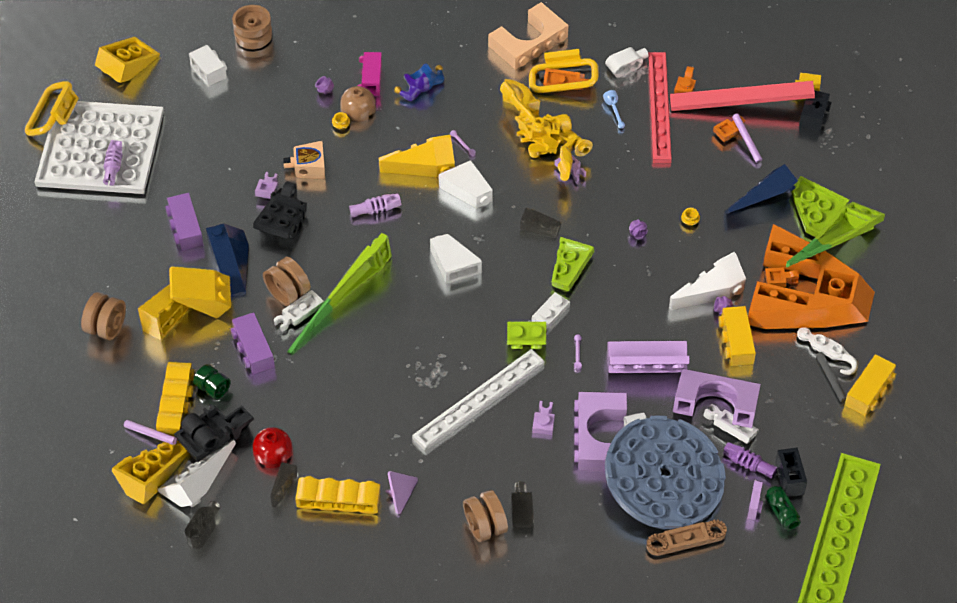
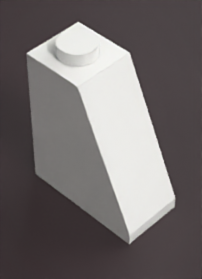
[439,160,493,209]
[430,234,482,284]

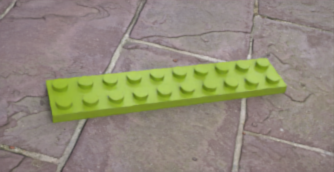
[798,453,881,603]

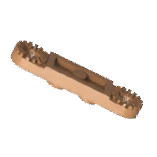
[646,519,727,556]

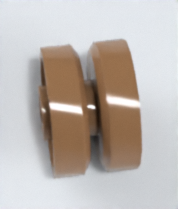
[232,5,273,49]
[263,256,311,306]
[81,292,126,341]
[463,490,508,542]

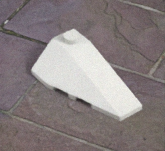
[669,252,746,310]
[157,440,236,507]

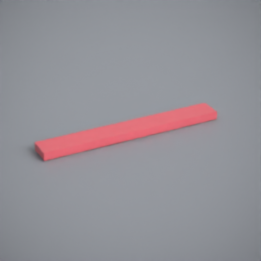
[648,52,672,163]
[670,81,815,111]

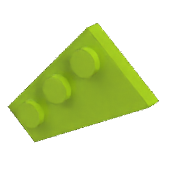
[551,237,595,291]

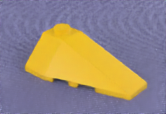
[379,135,455,177]
[112,440,189,505]

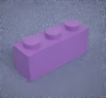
[165,193,204,251]
[230,312,275,375]

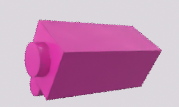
[357,52,382,96]

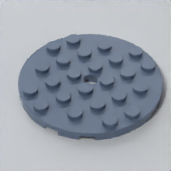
[605,416,726,530]

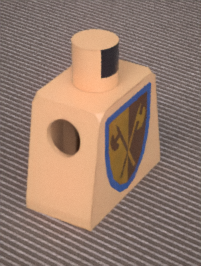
[283,141,325,179]

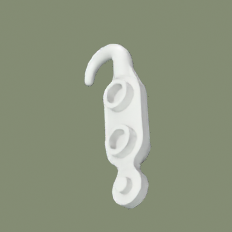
[797,328,858,375]

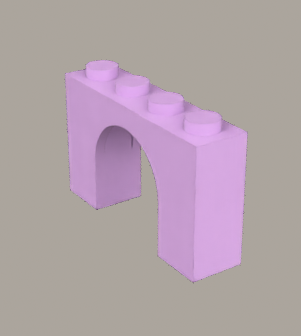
[673,369,761,428]
[574,392,627,471]

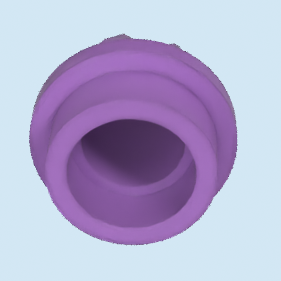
[315,76,334,95]
[629,219,648,239]
[714,296,733,315]

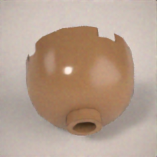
[340,86,376,122]

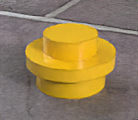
[332,112,350,129]
[681,208,700,225]

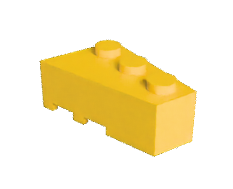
[138,284,190,341]

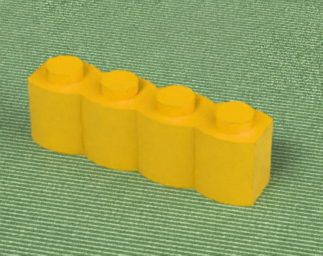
[156,362,196,436]
[295,476,381,514]

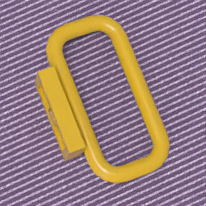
[529,49,599,93]
[25,81,79,136]

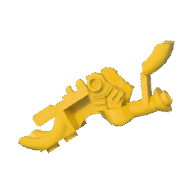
[500,79,593,181]

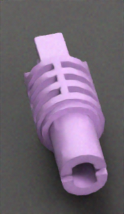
[103,140,123,186]
[349,194,401,217]

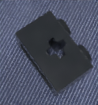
[799,90,832,131]
[775,447,807,497]

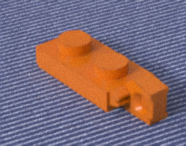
[543,68,592,90]

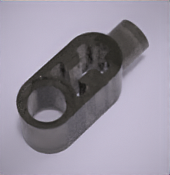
[511,481,534,529]
[185,501,221,549]

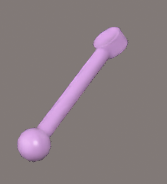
[450,130,476,157]
[574,334,582,370]

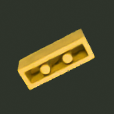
[718,306,756,366]
[845,354,897,416]

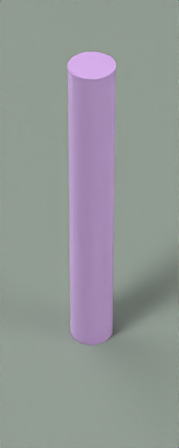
[732,113,762,163]
[124,420,177,445]

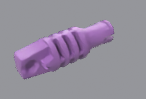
[723,442,778,479]

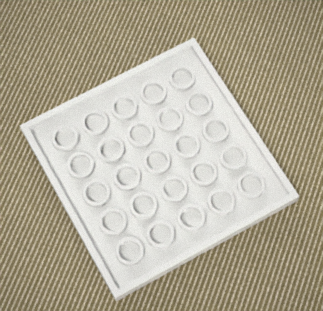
[35,101,164,194]

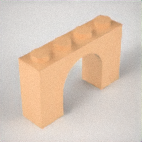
[488,2,569,70]

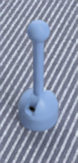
[603,90,625,129]

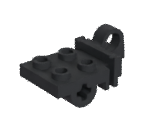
[253,181,307,239]
[174,403,254,462]

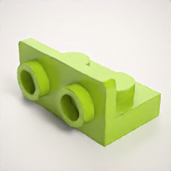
[507,322,546,349]

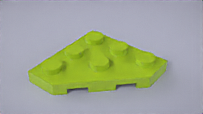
[791,176,849,237]

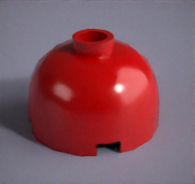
[253,427,293,468]

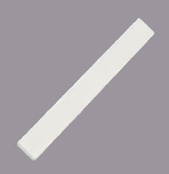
[412,349,545,452]

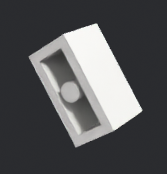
[189,45,227,87]

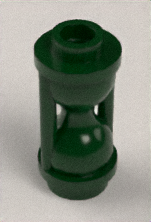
[765,486,801,531]

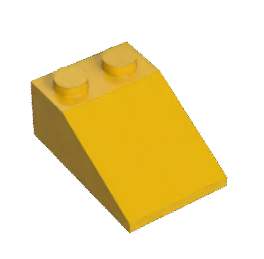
[95,36,160,83]
[169,266,231,318]

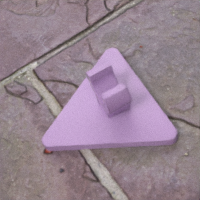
[385,471,418,514]

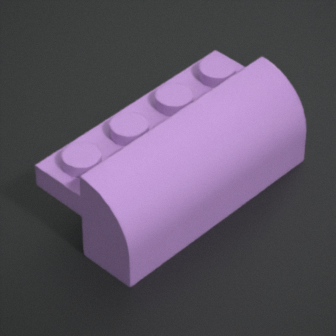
[607,341,689,373]

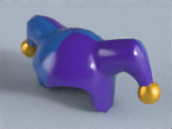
[394,63,445,101]

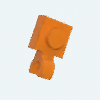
[674,66,696,94]
[713,116,746,142]
[765,267,799,287]

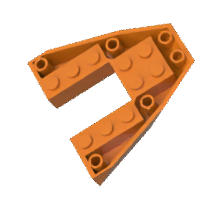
[748,224,875,329]

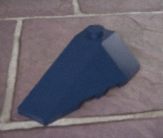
[724,164,798,214]
[206,224,249,298]

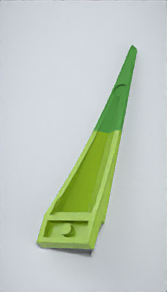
[786,202,885,267]
[287,233,392,354]

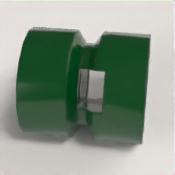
[193,364,231,400]

